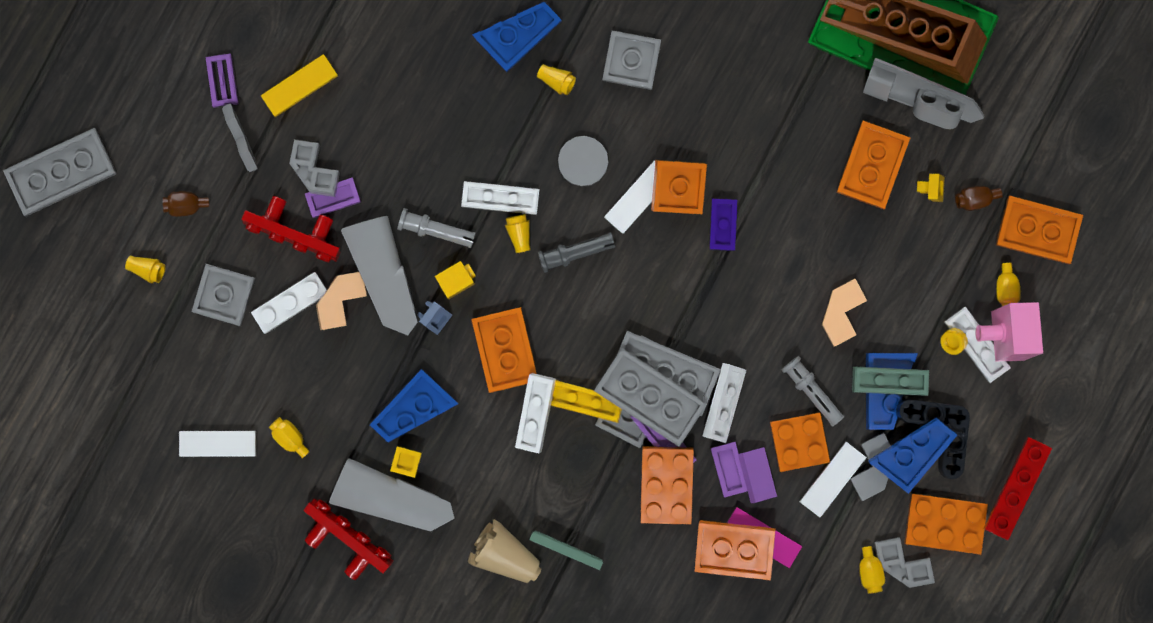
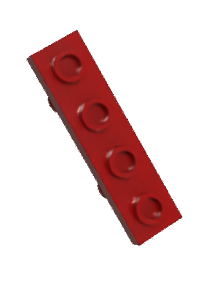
[241,196,341,263]
[983,437,1052,541]
[303,499,394,580]

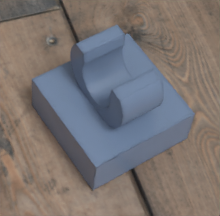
[417,301,452,335]

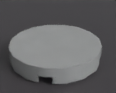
[558,136,608,186]

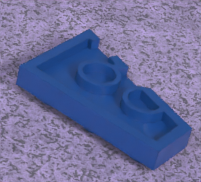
[472,2,562,73]
[866,353,918,430]
[370,369,459,442]
[868,418,957,494]

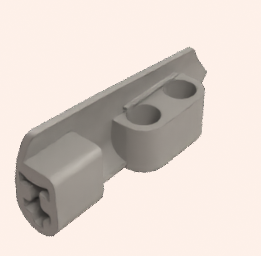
[863,58,984,129]
[341,216,418,335]
[329,458,455,531]

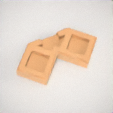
[316,272,367,330]
[822,279,867,347]

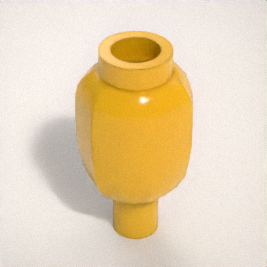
[996,263,1021,306]
[269,417,309,458]
[859,546,885,594]

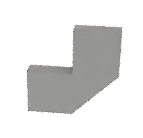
[222,103,258,172]
[289,139,340,197]
[850,433,891,501]
[874,537,935,588]

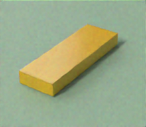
[261,54,338,117]
[551,381,622,423]

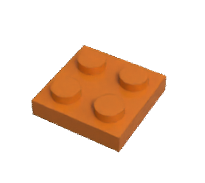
[651,160,707,214]
[770,413,830,472]

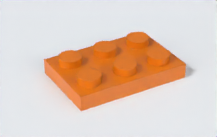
[836,121,910,209]
[996,196,1083,264]
[472,307,537,393]
[640,446,694,524]
[904,493,988,555]
[695,520,776,580]

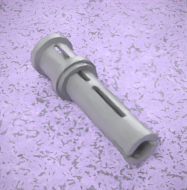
[397,208,475,248]
[781,356,844,426]

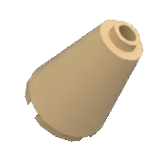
[468,519,541,583]

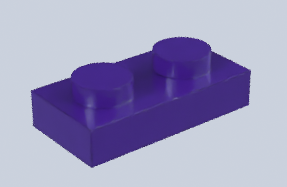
[709,199,737,251]

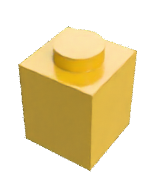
[435,261,476,299]

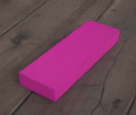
[727,507,802,568]

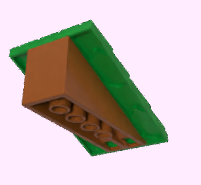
[808,0,999,95]

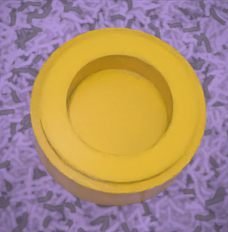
[941,328,968,355]

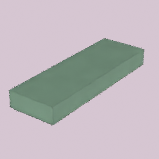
[852,367,929,396]
[529,530,603,570]

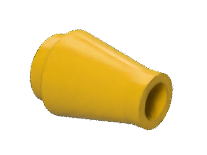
[537,64,576,95]
[505,214,530,253]
[125,255,165,283]

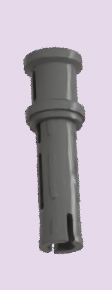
[537,232,615,273]

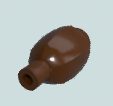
[955,186,1002,211]
[163,191,209,217]

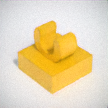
[917,174,945,202]
[390,446,422,478]

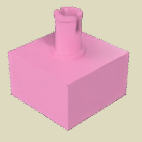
[975,302,1043,362]

